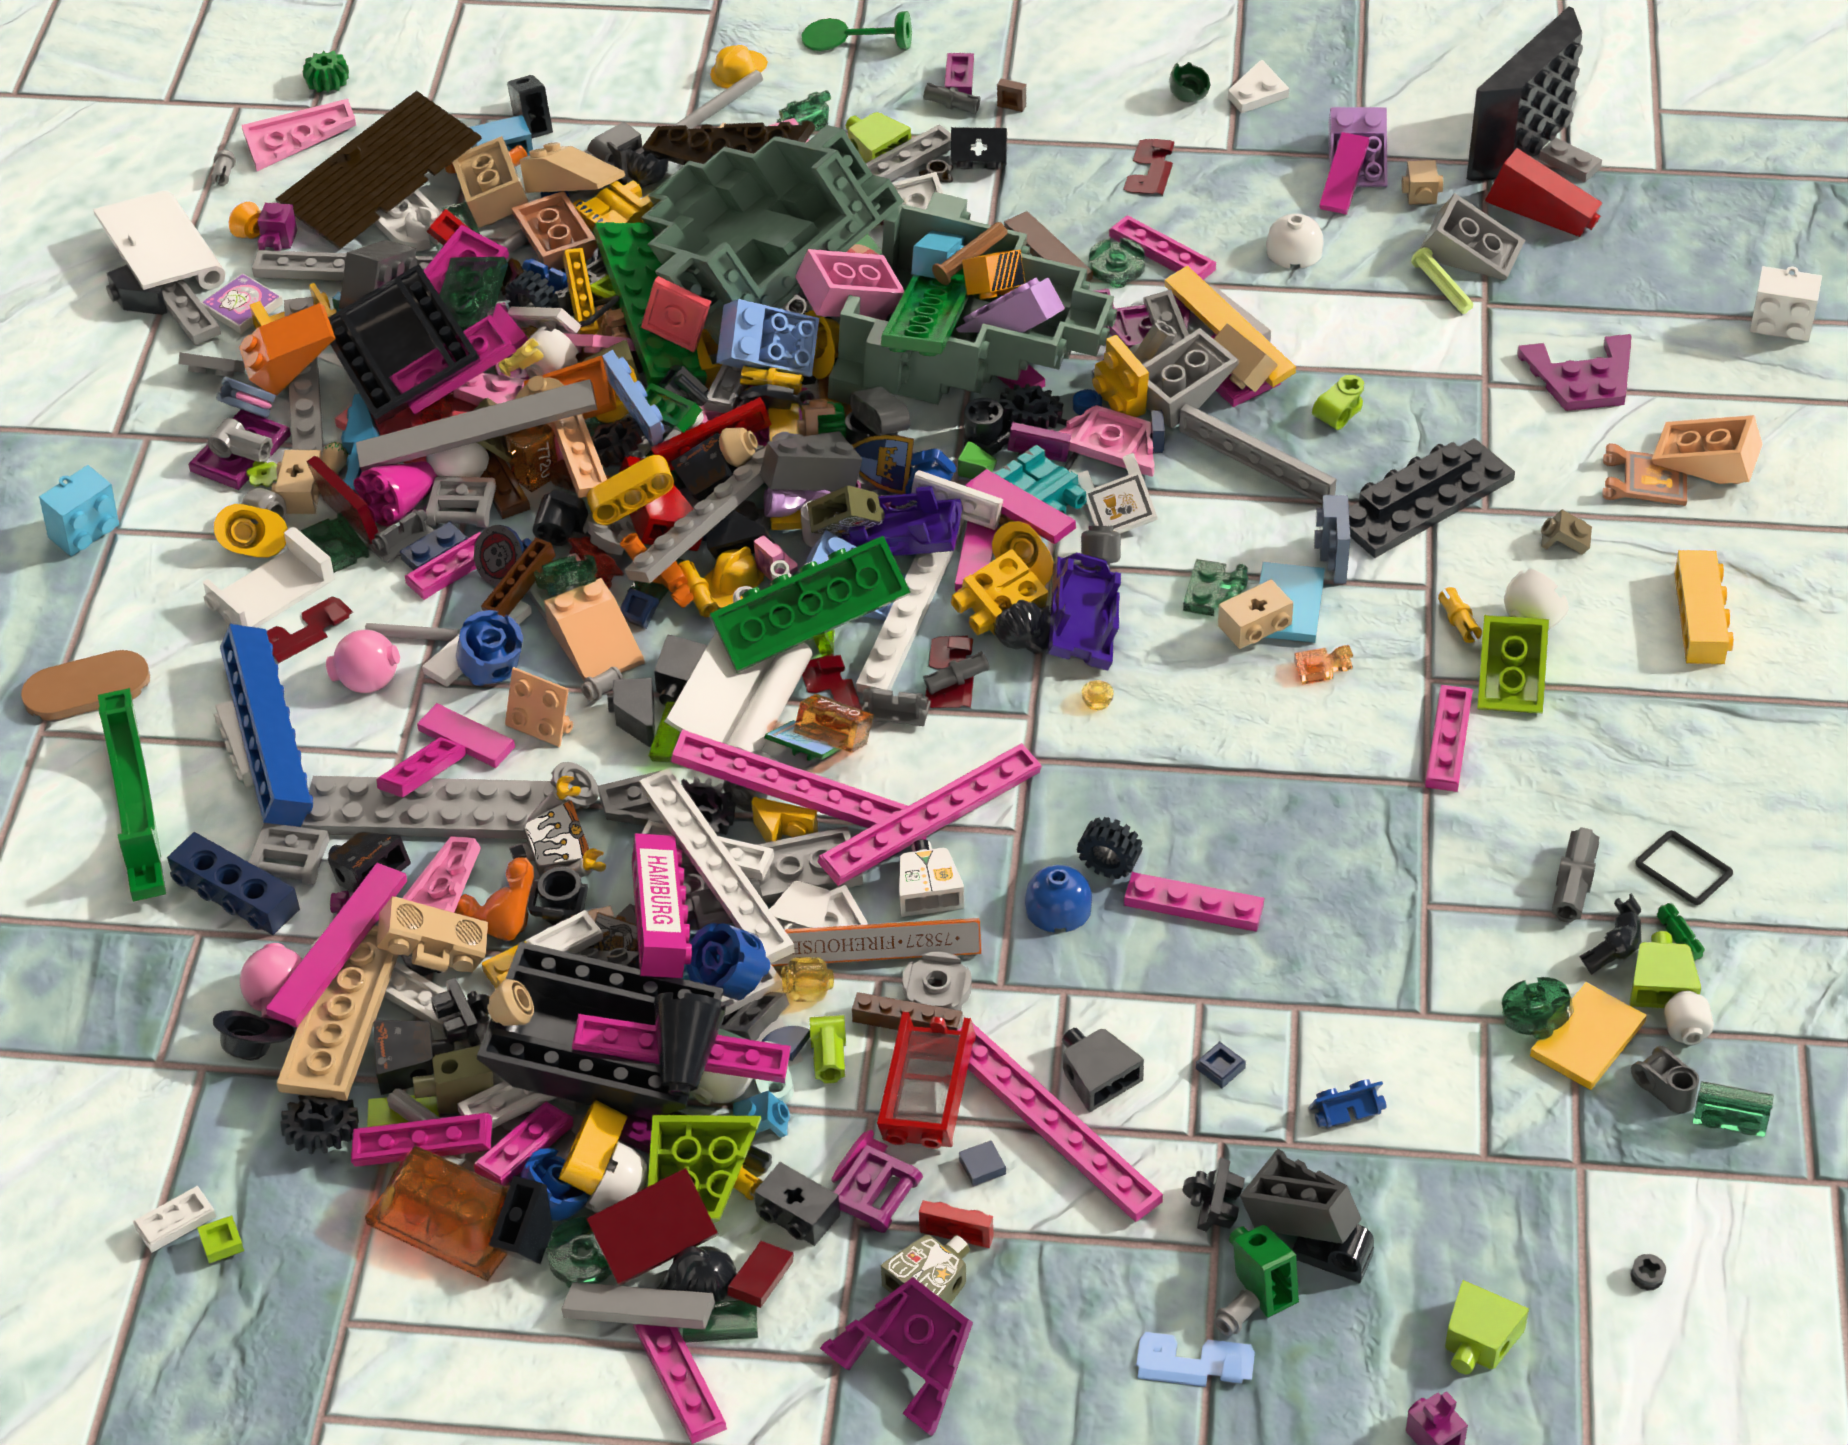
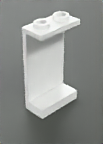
[203,526,335,628]

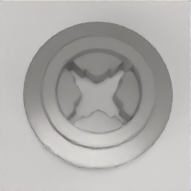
[550,762,599,809]

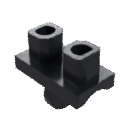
[431,977,490,1047]
[1182,1157,1245,1232]

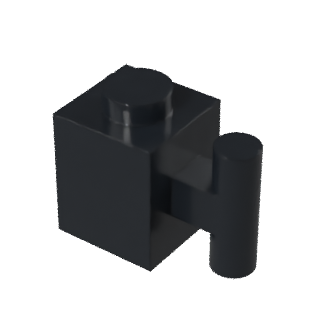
[657,365,709,406]

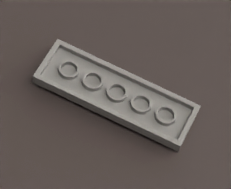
[681,826,863,920]

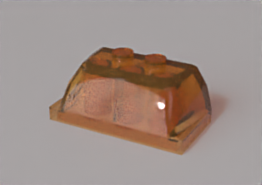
[365,1146,508,1282]

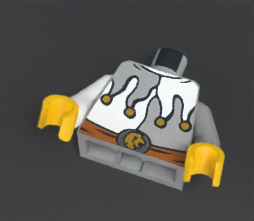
[509,776,606,878]

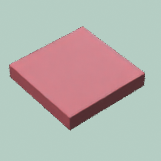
[641,276,711,352]

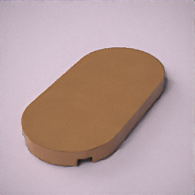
[21,650,150,721]

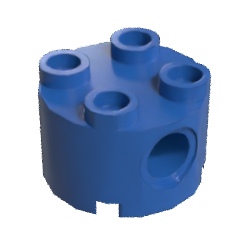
[455,610,523,686]
[686,923,770,1001]

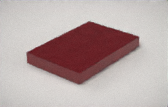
[306,456,379,545]
[586,1168,719,1286]

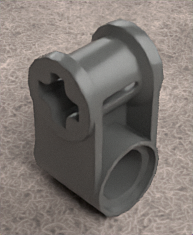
[1631,1046,1699,1113]

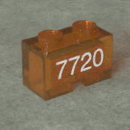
[506,424,558,493]
[793,694,874,753]

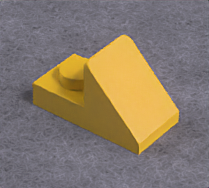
[752,797,818,843]

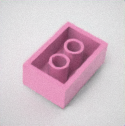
[795,249,905,320]

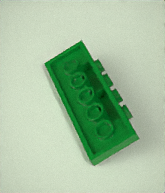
[709,536,911,673]

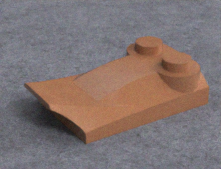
[512,191,597,270]

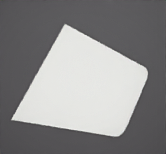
[770,881,831,928]

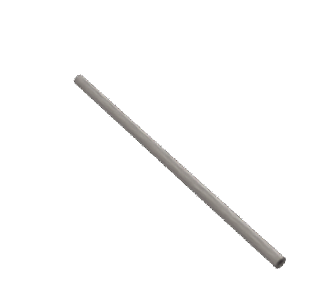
[499,70,763,254]

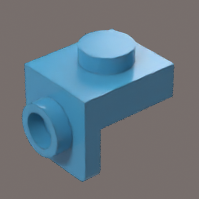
[733,1090,790,1138]

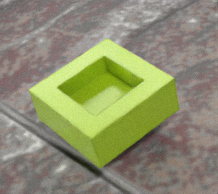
[197,1215,244,1264]

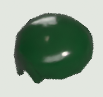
[1169,62,1211,102]

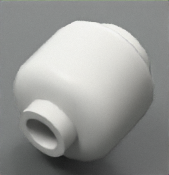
[1664,991,1714,1045]

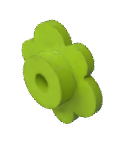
[247,461,277,487]

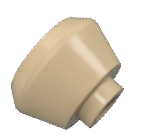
[719,428,758,468]
[487,979,534,1026]

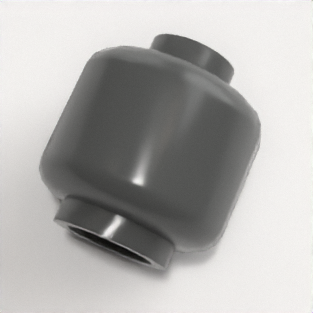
[1081,526,1121,570]

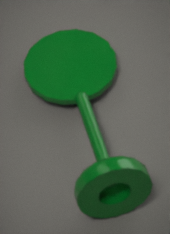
[802,11,912,51]

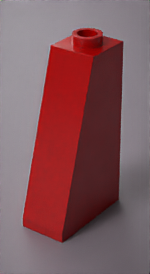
[1485,148,1603,237]
[619,456,703,551]

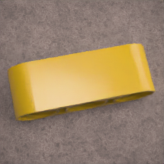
[587,455,674,525]
[558,1099,627,1195]

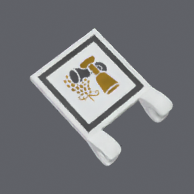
[1077,453,1158,534]

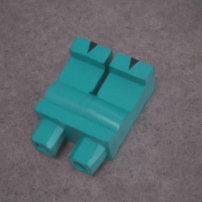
[994,444,1087,514]

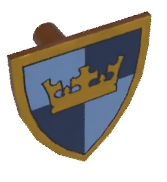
[852,434,914,495]

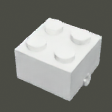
[1750,266,1822,341]

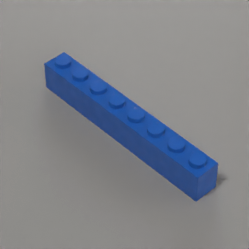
[220,624,313,827]

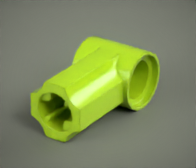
[809,1015,846,1083]

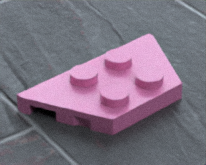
[1052,405,1155,477]

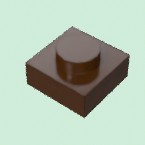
[997,78,1026,112]

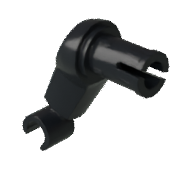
[736,384,815,411]
[1579,893,1642,975]

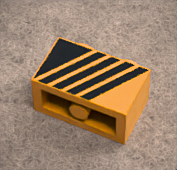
[962,250,1025,299]

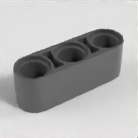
[850,386,910,436]

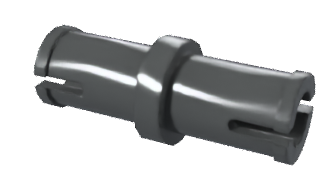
[923,82,981,114]
[923,651,990,695]

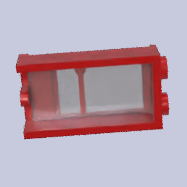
[877,1012,976,1149]

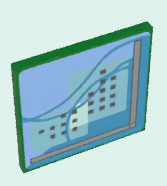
[764,720,850,761]

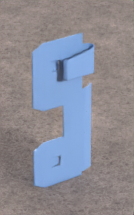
[1136,1332,1255,1387]

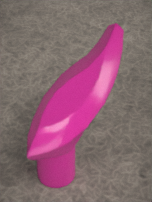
[831,1130,888,1183]

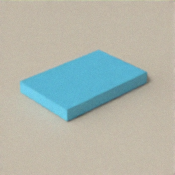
[1259,562,1325,643]

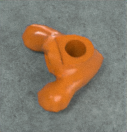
[454,858,534,941]

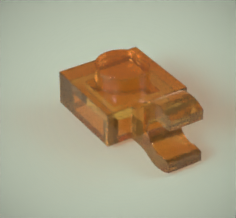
[1294,645,1353,685]

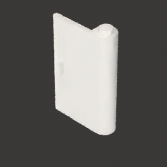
[93,191,226,290]
[664,631,812,752]

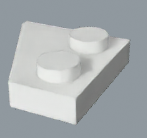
[1228,60,1289,114]

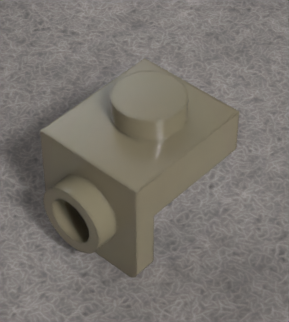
[1541,509,1592,555]

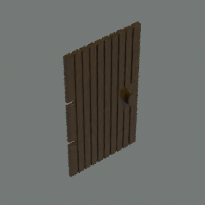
[275,90,482,250]

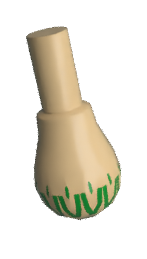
[318,442,349,492]

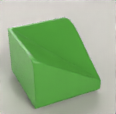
[958,441,997,479]

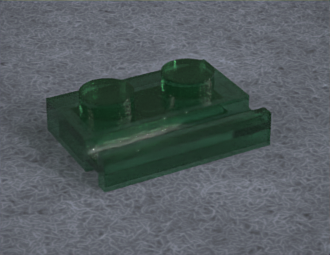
[301,513,370,573]
[1692,1081,1774,1137]

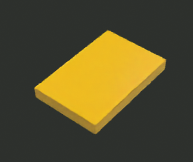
[1530,982,1647,1090]

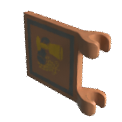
[1602,443,1687,506]

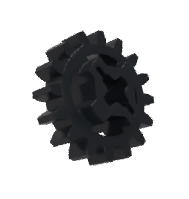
[999,384,1064,429]
[591,418,645,468]
[681,776,736,836]
[280,1095,359,1154]

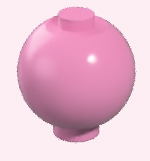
[326,630,400,693]
[240,943,303,1022]

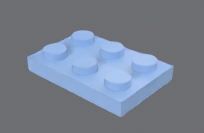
[602,350,666,447]

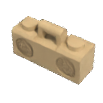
[376,896,488,973]

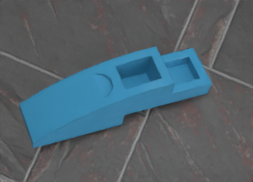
[341,394,380,495]

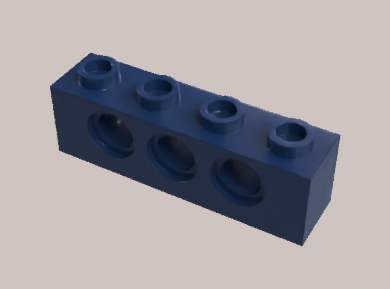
[167,832,300,935]

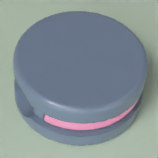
[216,377,276,418]

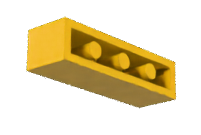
[1674,550,1734,664]

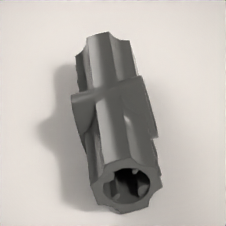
[1552,827,1600,923]

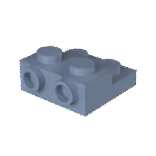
[1314,495,1350,584]

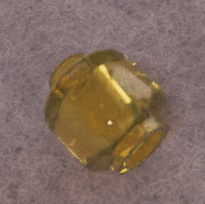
[781,957,834,1002]

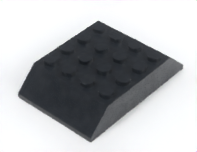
[1466,6,1583,181]
[328,264,481,425]
[477,941,724,1119]

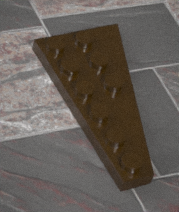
[642,121,816,166]

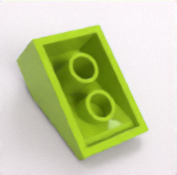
[1477,615,1549,714]

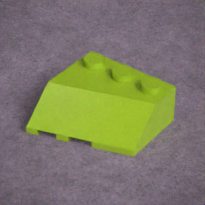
[648,1115,762,1223]

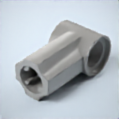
[1129,320,1177,364]
[207,418,273,463]

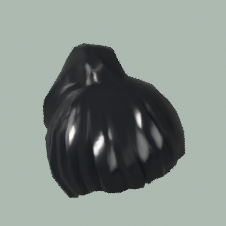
[607,141,669,189]
[993,600,1050,654]
[656,1246,737,1305]

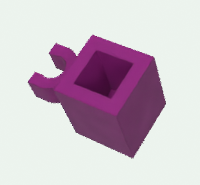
[257,203,298,251]
[1406,1391,1468,1445]

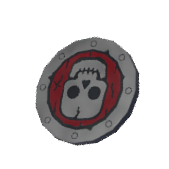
[474,525,532,586]

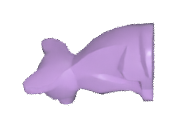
[764,487,830,517]

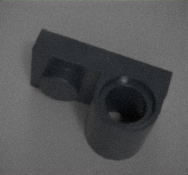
[1292,1224,1374,1283]

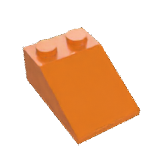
[239,303,336,396]

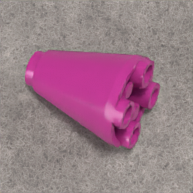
[354,461,438,527]

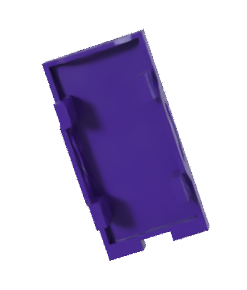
[838,486,963,556]
[1048,552,1121,671]

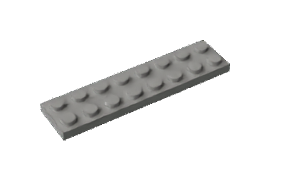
[302,776,572,839]

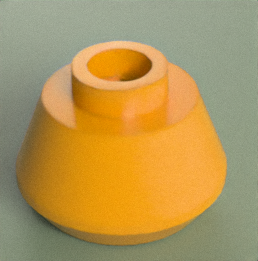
[228,202,261,239]

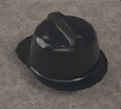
[213,1010,294,1061]

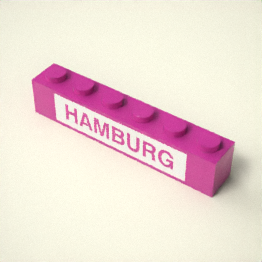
[631,833,692,978]

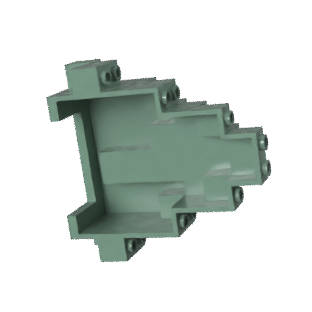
[641,125,904,345]
[828,192,1117,405]

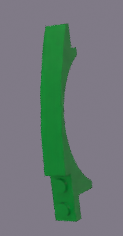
[98,688,166,902]

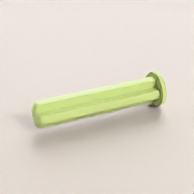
[1411,247,1473,314]

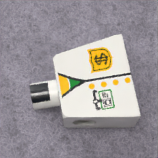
[899,839,964,917]

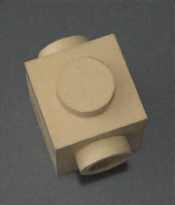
[1402,160,1443,205]

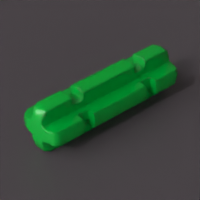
[1657,903,1705,961]

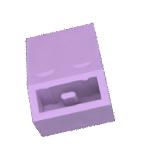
[1328,107,1387,187]
[956,277,1065,333]

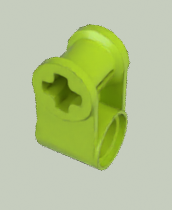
[1312,375,1365,430]

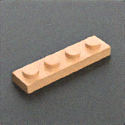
[550,414,607,498]

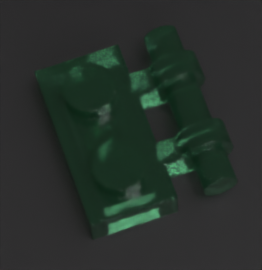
[777,90,831,132]
[1183,559,1249,616]

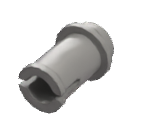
[211,150,236,185]
[581,666,623,701]
[1214,1290,1260,1336]

